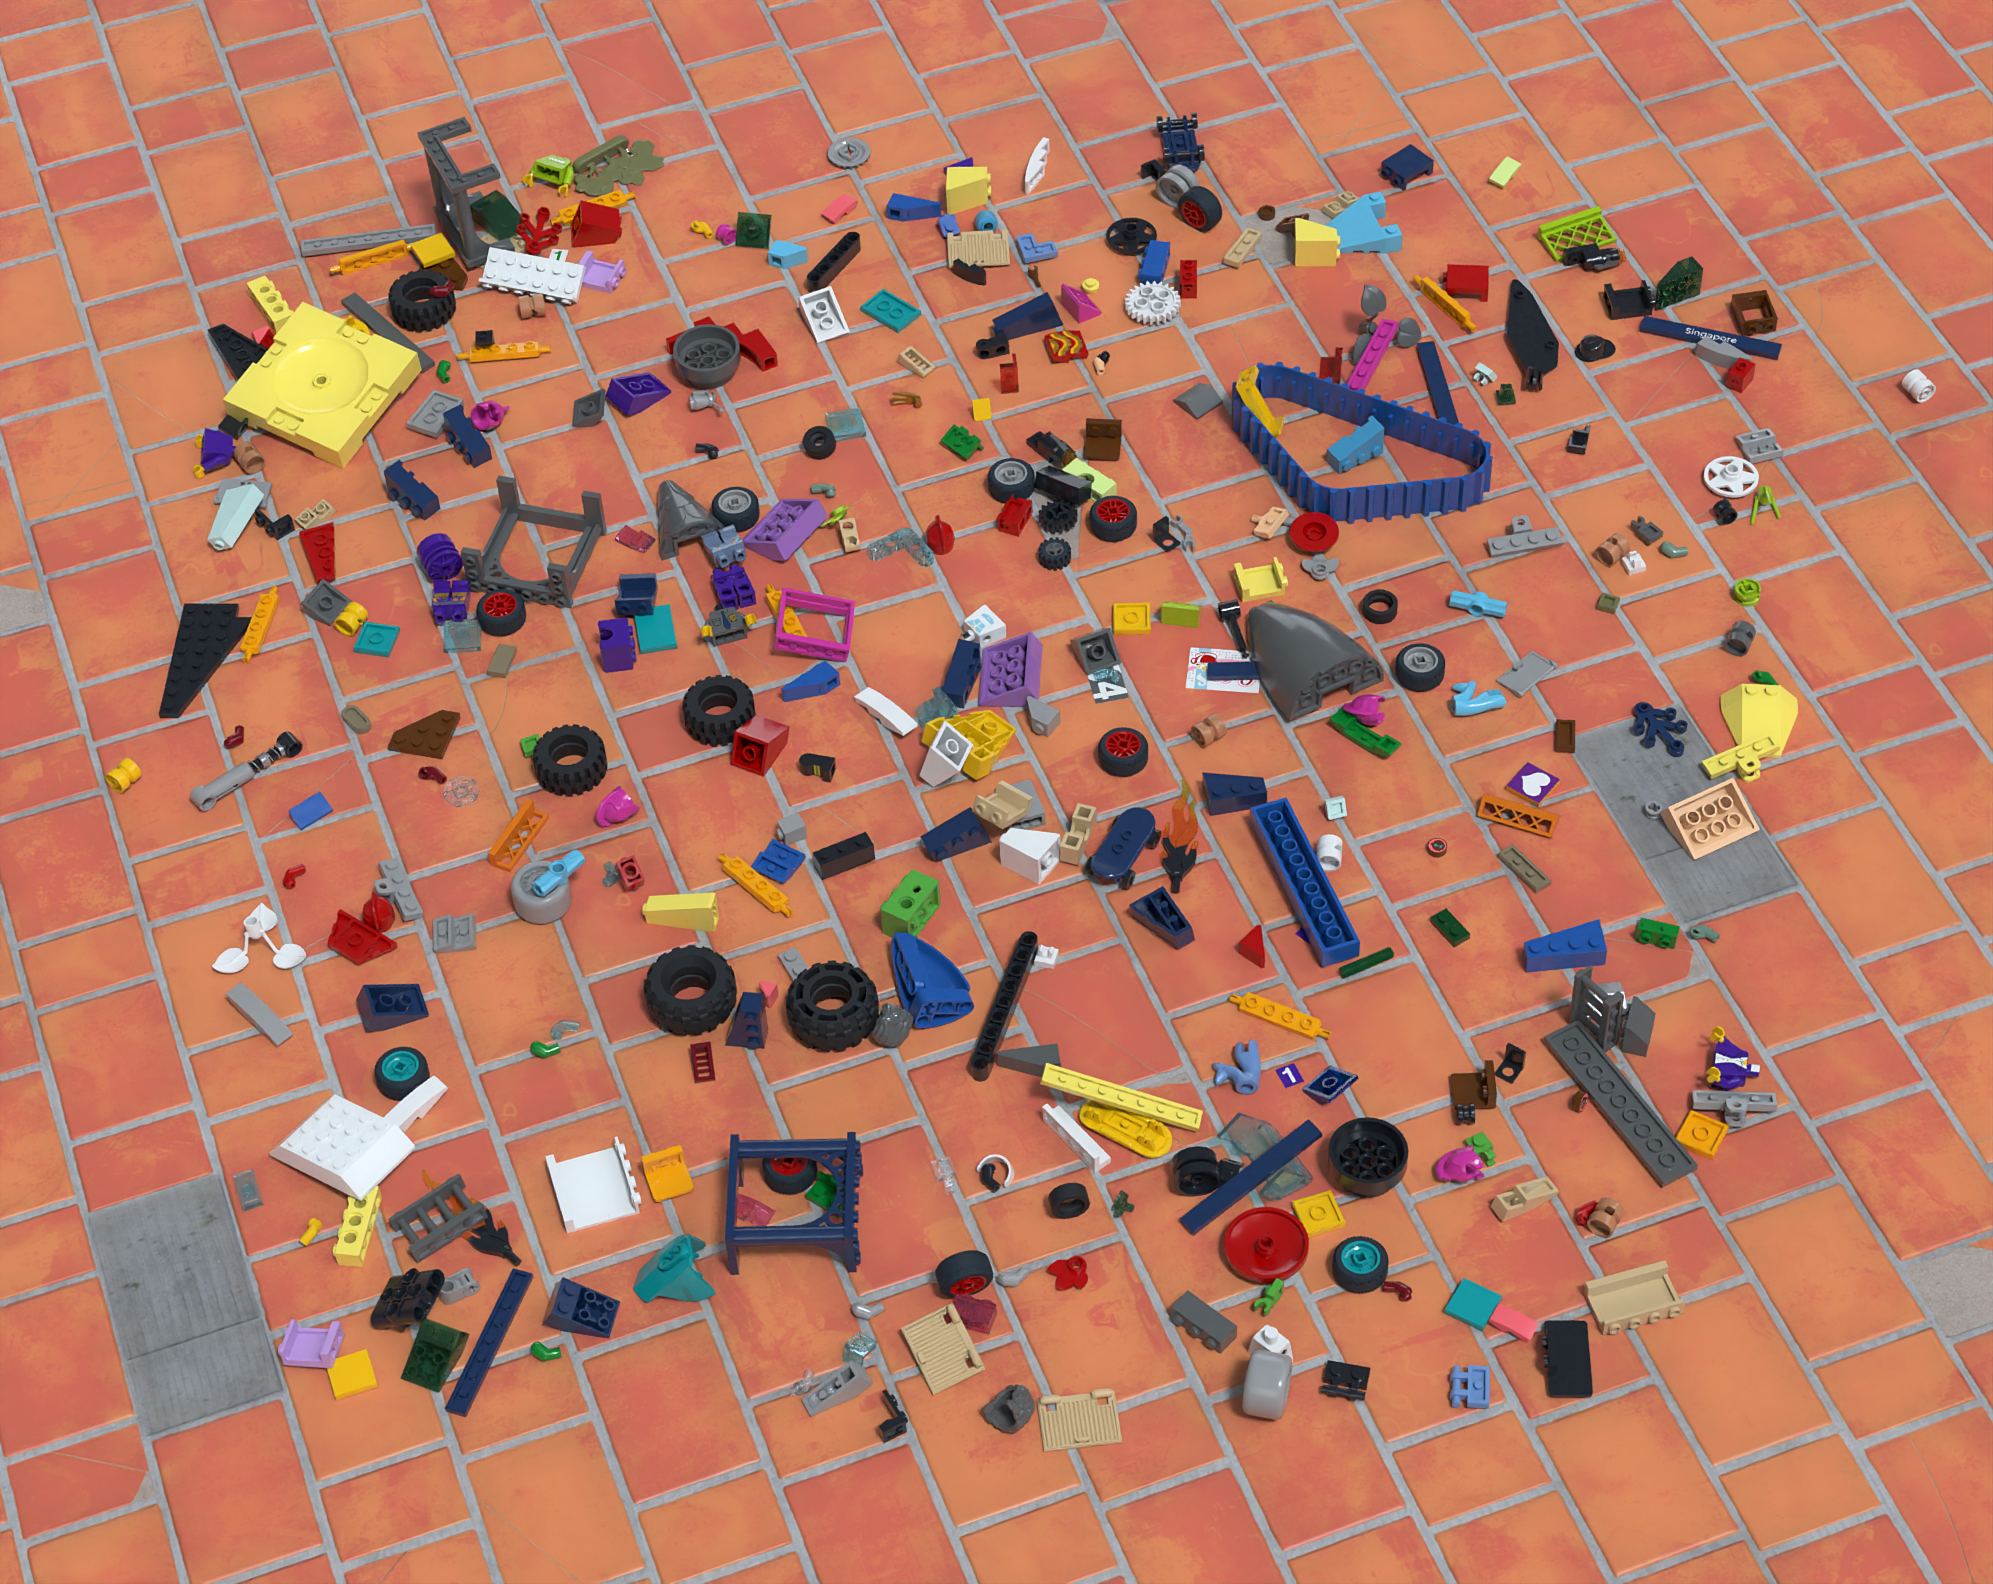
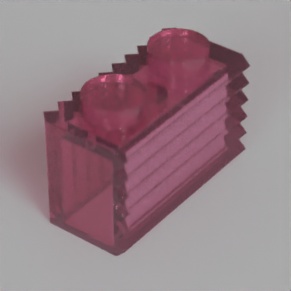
[948,1293,997,1335]

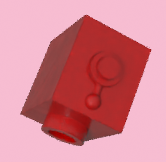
[1726,357,1756,393]
[615,855,645,892]

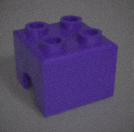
[598,618,637,673]

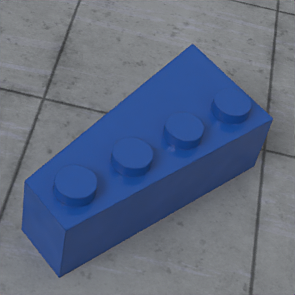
[1522,919,1607,973]

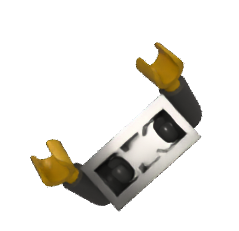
[701,604,757,647]

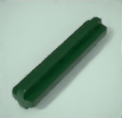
[1339,947,1394,978]

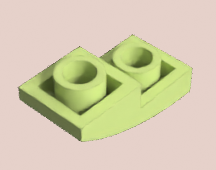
[1489,156,1522,189]

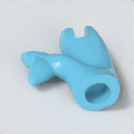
[1451,681,1506,716]

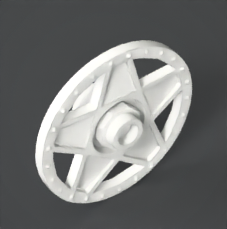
[1704,456,1759,498]

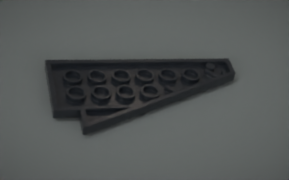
[207,324,268,381]
[159,603,252,718]

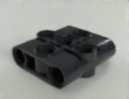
[371,1268,445,1330]

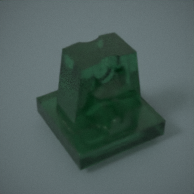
[1496,384,1516,405]

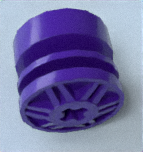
[416,533,463,581]

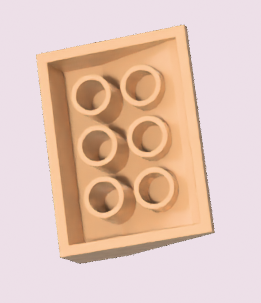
[1660,778,1760,861]

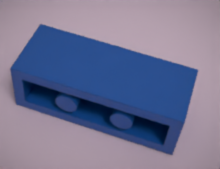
[1138,240,1170,285]

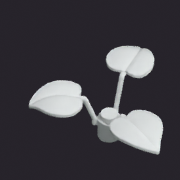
[212,903,306,973]

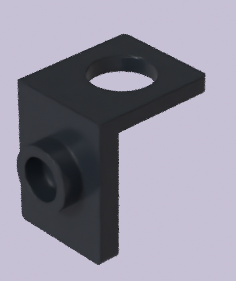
[218,414,248,440]
[1153,516,1181,553]
[1495,1043,1526,1084]
[1218,1158,1244,1188]

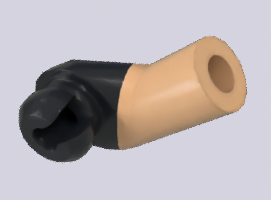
[1094,351,1110,375]

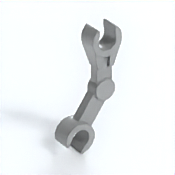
[1171,515,1195,552]

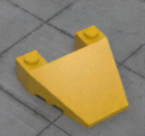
[921,710,1017,780]

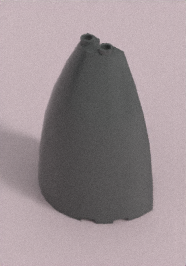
[1247,600,1384,720]

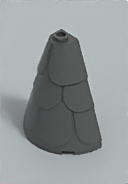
[658,480,725,561]

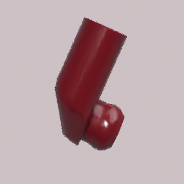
[429,281,455,297]
[224,725,244,749]
[419,766,447,784]
[1384,1281,1413,1300]

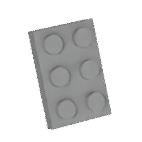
[406,390,464,438]

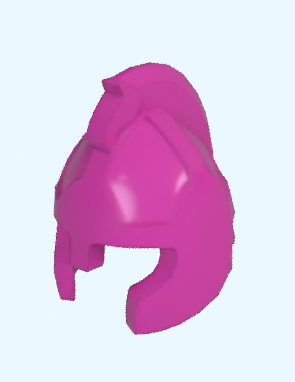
[471,401,510,431]
[1342,694,1385,726]
[596,786,640,827]
[1436,1145,1485,1183]

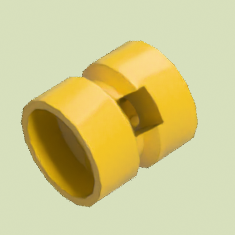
[334,602,368,636]
[105,758,142,793]

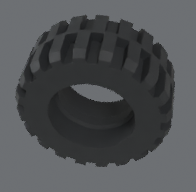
[388,269,456,332]
[682,675,756,746]
[533,724,608,796]

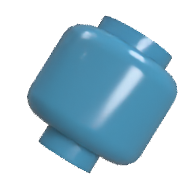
[974,210,998,233]

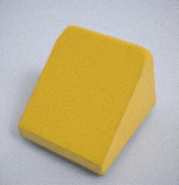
[972,398,992,421]

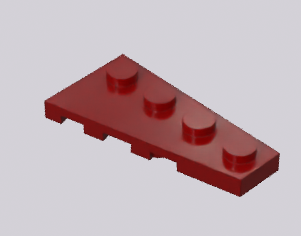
[299,522,336,584]

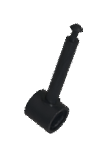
[1218,599,1249,658]

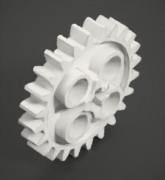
[1125,281,1181,325]

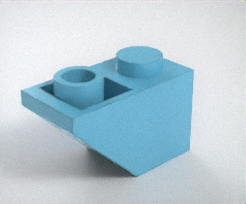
[768,240,808,269]

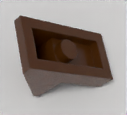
[1275,213,1309,239]

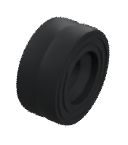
[803,426,836,460]

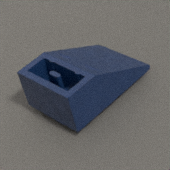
[543,1277,620,1338]

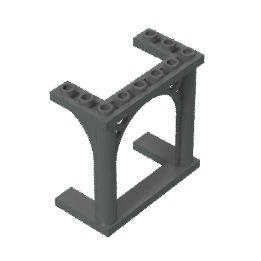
[417,117,515,269]
[461,476,607,608]

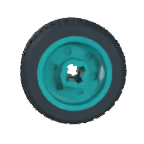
[374,1046,430,1101]
[1332,1236,1389,1293]

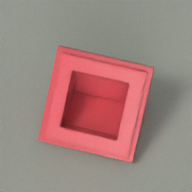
[251,325,270,345]
[759,981,779,1008]

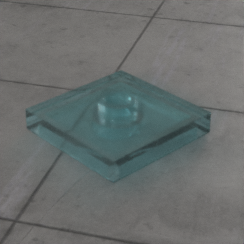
[825,408,866,441]
[443,620,482,654]

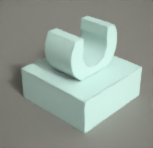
[1474,362,1497,386]
[1324,796,1347,820]

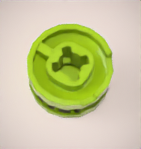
[1734,578,1761,607]

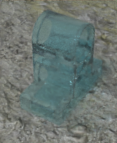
[915,686,959,729]

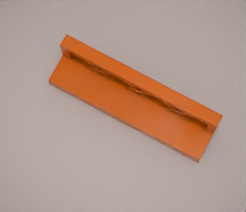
[1477,793,1561,838]
[488,799,549,873]

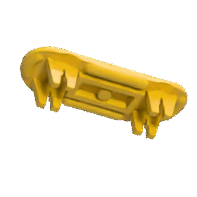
[1079,1100,1172,1158]

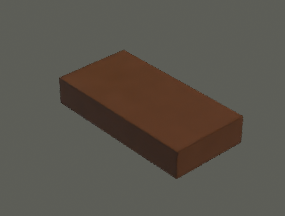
[1555,719,1575,753]

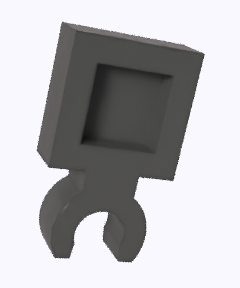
[1630,516,1663,545]

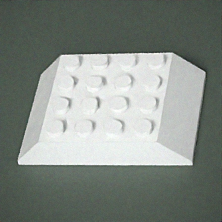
[269,1094,415,1201]

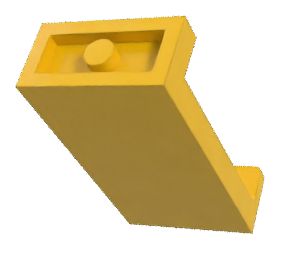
[1235,365,1285,438]

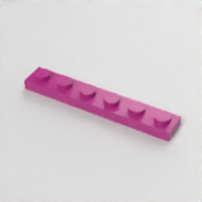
[1347,319,1399,391]

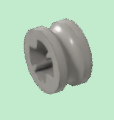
[1645,801,1663,820]

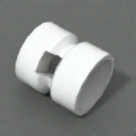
[1902,369,1936,403]
[1317,834,1343,872]

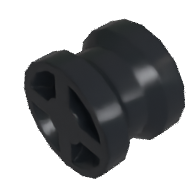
[1457,1103,1475,1125]

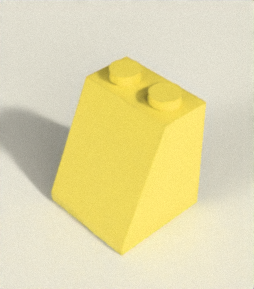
[946,167,992,215]
[1294,218,1340,266]

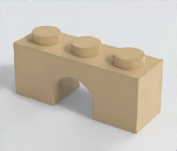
[1060,803,1097,865]

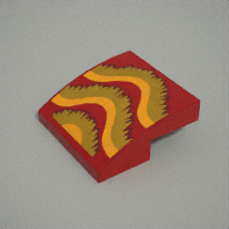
[1044,330,1089,363]

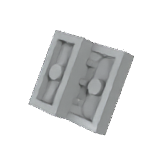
[1735,428,1784,464]
[433,913,476,953]

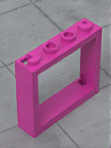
[773,588,855,662]

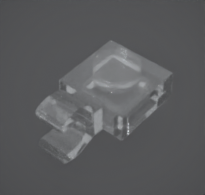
[931,1157,956,1195]

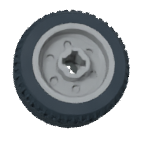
[988,458,1035,503]
[712,487,760,532]
[1395,643,1445,692]

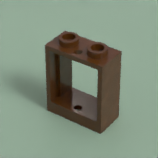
[1730,290,1778,335]

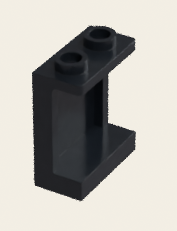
[1603,280,1655,320]

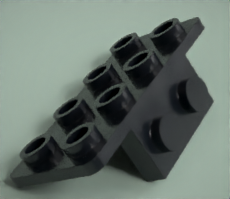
[1542,1320,1593,1398]

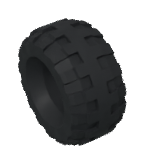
[644,945,737,1036]
[786,960,879,1052]

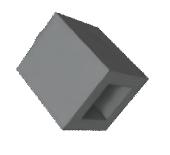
[776,813,807,846]

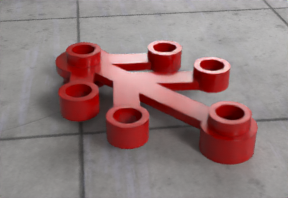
[516,207,562,256]

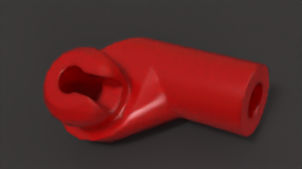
[282,864,306,889]
[1575,1200,1598,1226]

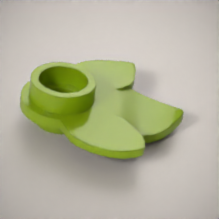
[820,504,851,527]

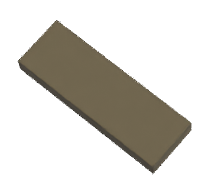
[1497,844,1551,894]

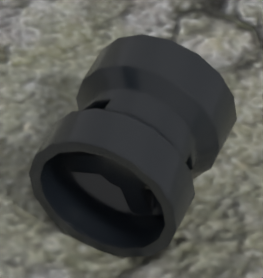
[1713,499,1738,525]

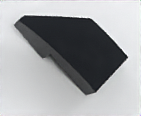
[1567,425,1591,454]

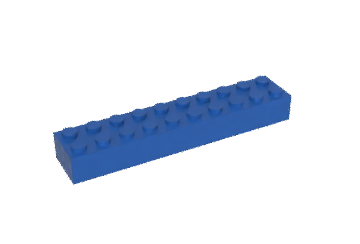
[1250,797,1360,967]

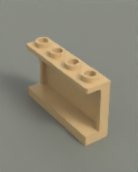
[1584,1260,1685,1335]

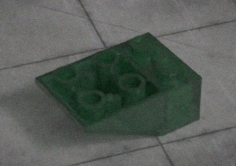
[470,190,522,240]
[1654,256,1703,311]
[401,1318,470,1393]

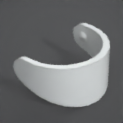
[977,1154,1015,1187]

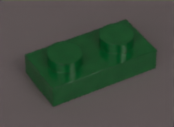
[1430,908,1470,947]

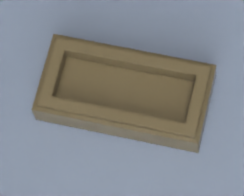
[487,644,517,678]

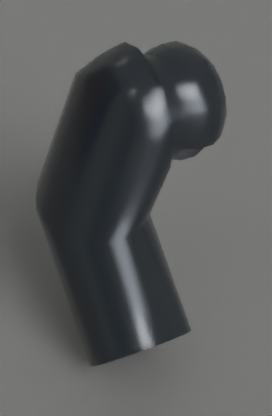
[696,443,719,458]
[981,1163,1001,1192]

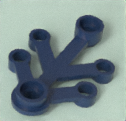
[1633,702,1688,757]

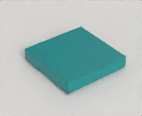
[353,622,400,658]
[1444,1278,1502,1331]

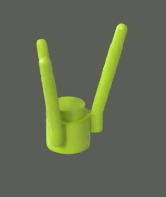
[1750,486,1781,525]

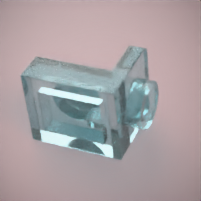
[842,1332,877,1366]

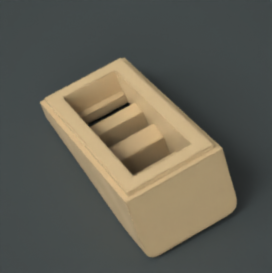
[898,346,936,378]

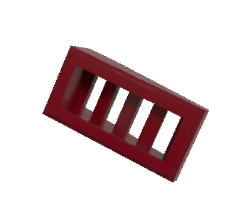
[690,1042,716,1083]

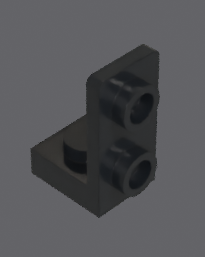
[255,508,295,540]
[879,1389,908,1443]

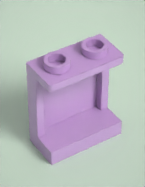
[578,251,626,294]
[278,1319,345,1368]

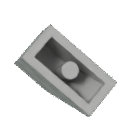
[1027,696,1060,737]

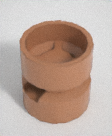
[519,293,546,318]
[233,441,266,474]
[1595,533,1631,567]
[1191,714,1227,748]
[1587,1197,1624,1238]

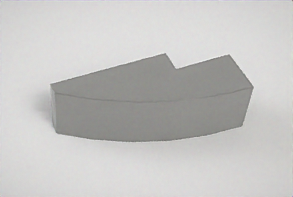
[1696,336,1752,369]

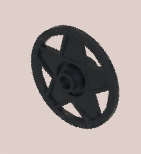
[1106,218,1157,254]

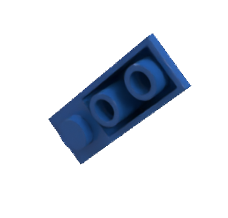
[886,193,941,222]
[781,660,840,702]

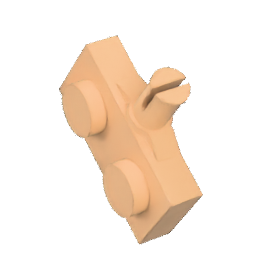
[1251,507,1289,539]

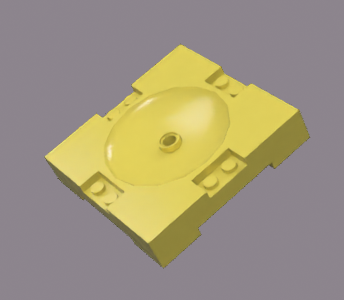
[223,302,422,469]

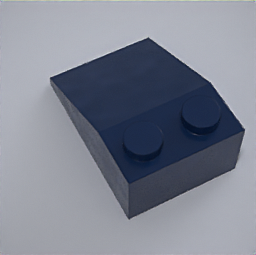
[356,984,429,1031]

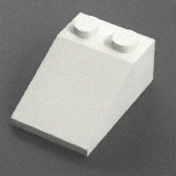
[798,286,850,344]

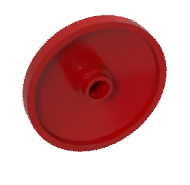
[1224,1207,1309,1283]

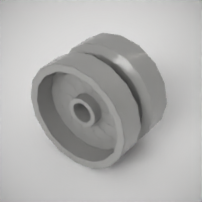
[1156,165,1199,208]

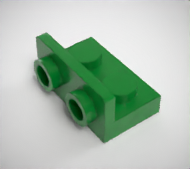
[941,424,984,461]
[1635,918,1680,949]
[805,1171,846,1218]

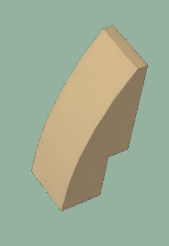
[1491,1176,1559,1222]

